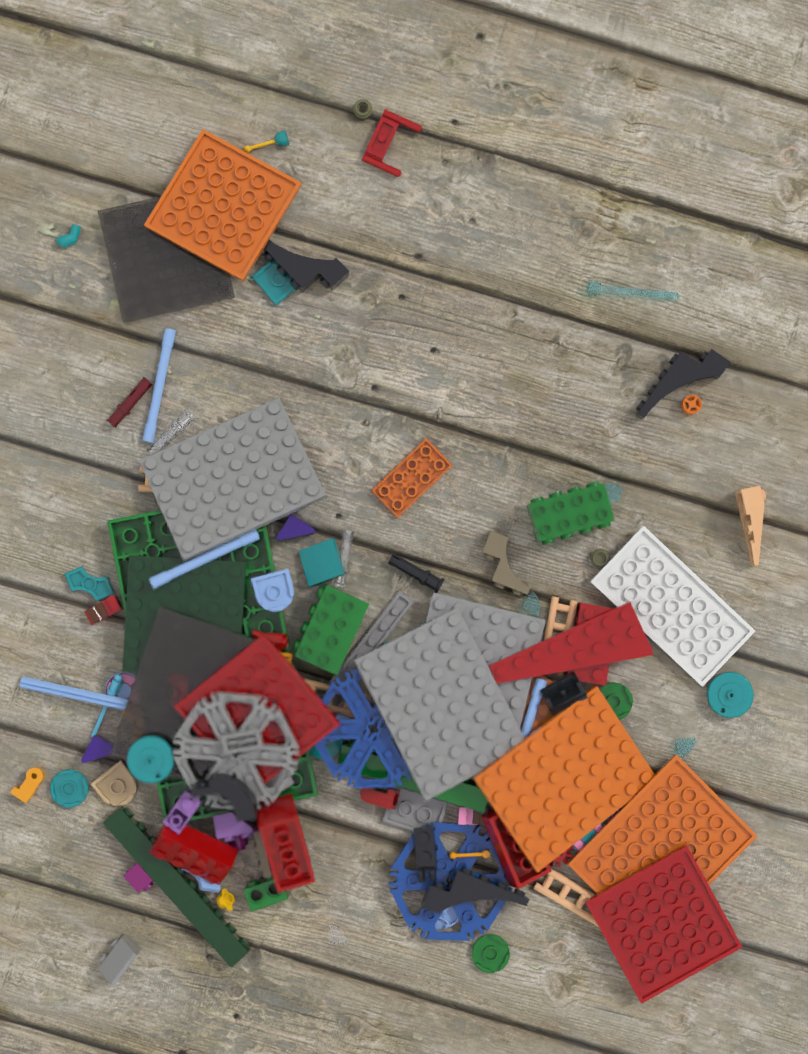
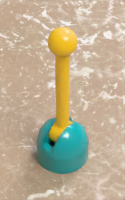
[243,130,290,153]

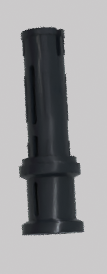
[388,553,445,593]

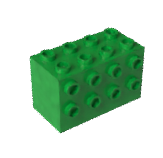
[526,481,615,545]
[292,584,369,675]

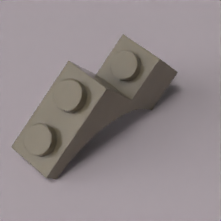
[482,531,530,597]

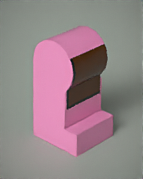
[458,805,493,825]

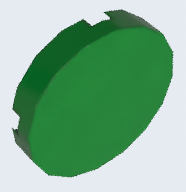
[599,682,633,720]
[472,934,510,973]

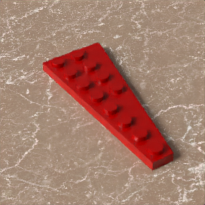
[488,602,654,684]

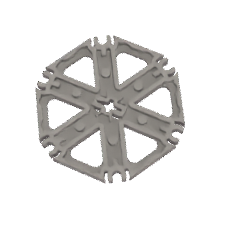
[173,691,300,810]

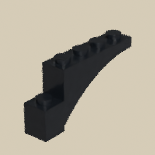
[263,240,349,292]
[636,349,730,420]
[420,867,529,914]

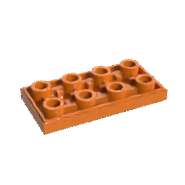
[371,438,453,519]

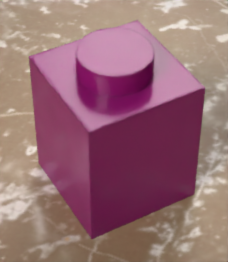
[123,863,154,893]

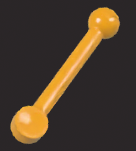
[449,850,490,859]

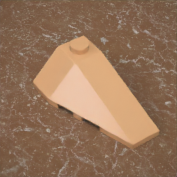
[735,486,766,566]

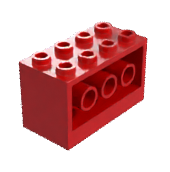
[257,793,316,893]

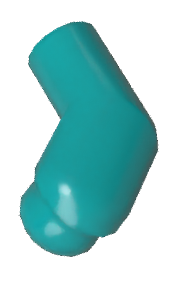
[56,224,81,248]

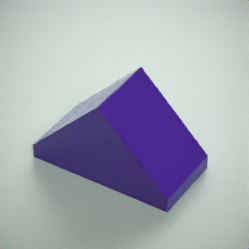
[277,514,316,541]
[81,734,122,763]

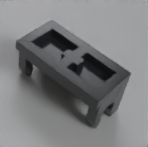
[540,672,588,716]

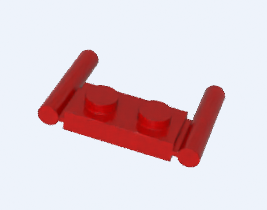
[361,109,422,177]

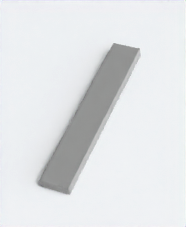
[330,590,414,687]

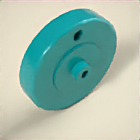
[706,672,754,718]
[127,735,175,783]

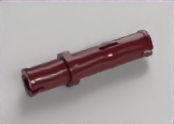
[107,377,153,428]

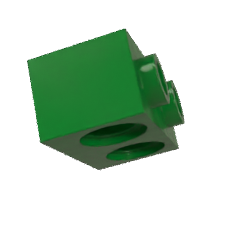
[244,875,289,912]

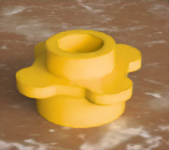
[217,888,235,911]

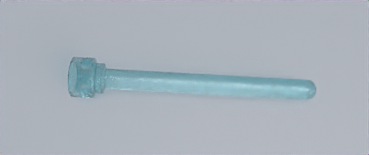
[588,280,680,300]

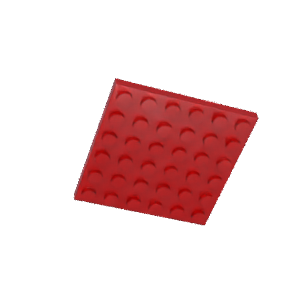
[174,633,340,784]
[585,845,743,1004]

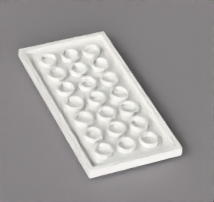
[590,526,755,687]

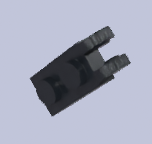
[413,826,437,882]

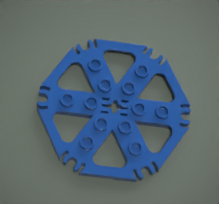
[315,670,411,788]
[388,822,512,941]

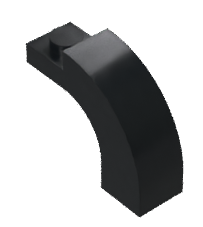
[191,773,259,822]

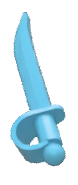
[91,674,124,737]

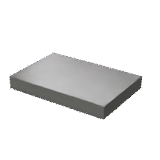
[382,786,448,831]

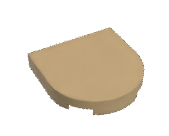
[90,760,137,806]

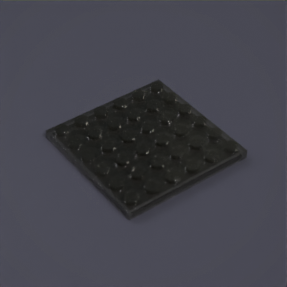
[98,196,235,323]

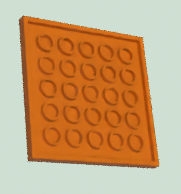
[144,129,302,282]

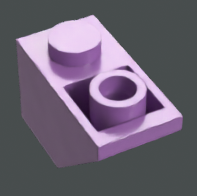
[163,789,204,834]
[213,812,260,842]

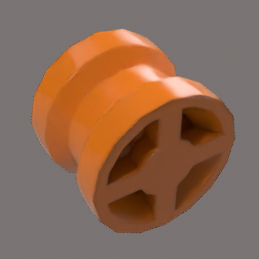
[681,395,702,415]

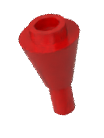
[252,630,289,652]

